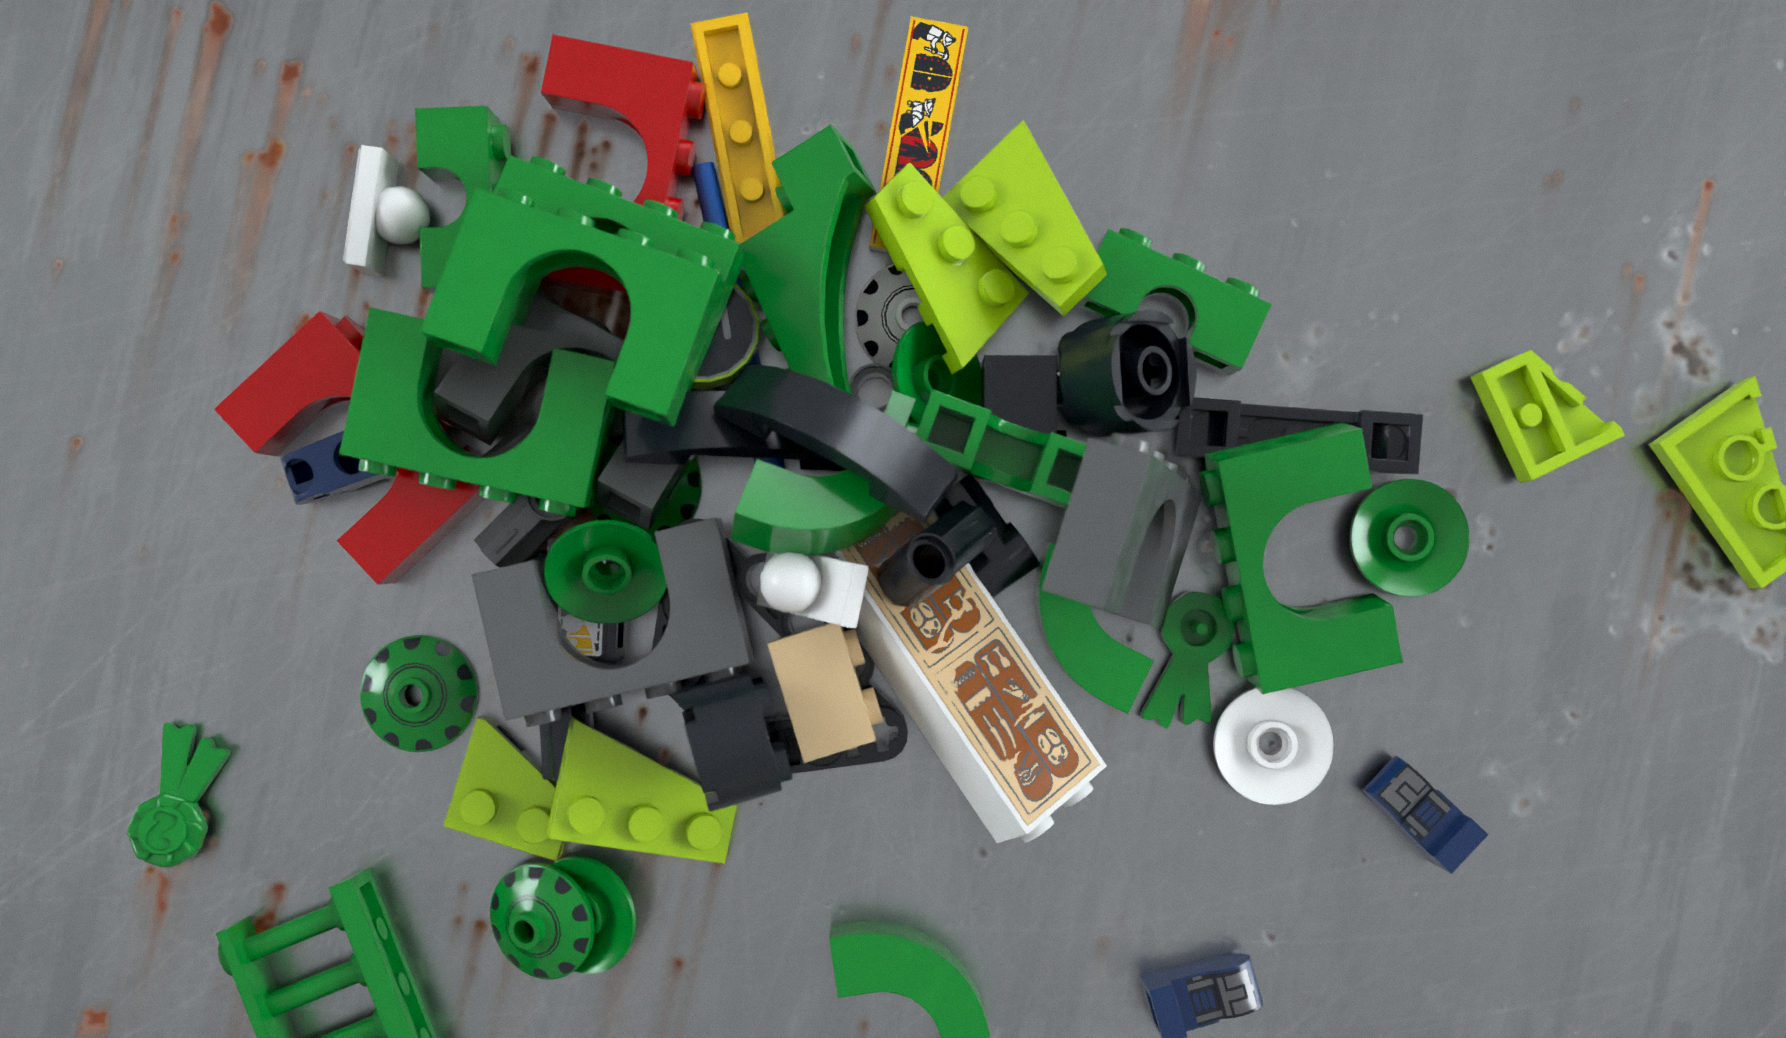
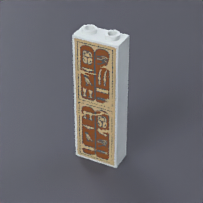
[820,511,1107,843]

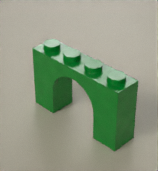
[493,155,745,392]
[420,188,725,427]
[339,307,616,516]
[1199,423,1403,695]

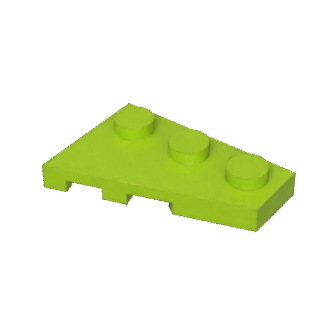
[1648,376,1786,589]

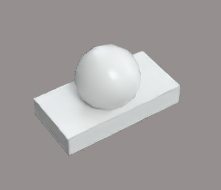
[343,145,430,276]
[756,552,869,628]

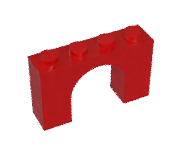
[541,35,707,300]
[214,311,486,585]

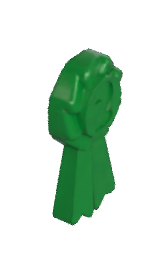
[1140,592,1235,729]
[126,722,232,868]

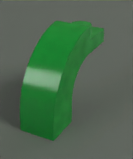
[731,391,919,556]
[1034,542,1154,714]
[829,920,990,1038]

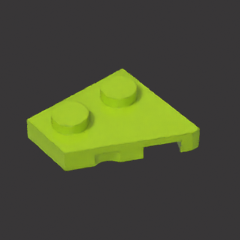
[1470,350,1625,483]
[443,715,565,861]

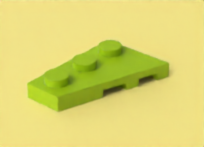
[942,120,1107,316]
[864,162,1029,374]
[546,715,737,864]

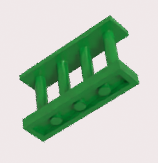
[216,867,437,1038]

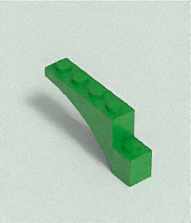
[738,124,877,395]

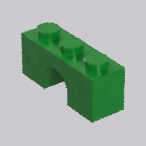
[415,106,511,294]
[1076,228,1272,375]
[916,389,1087,509]

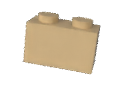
[767,623,884,763]

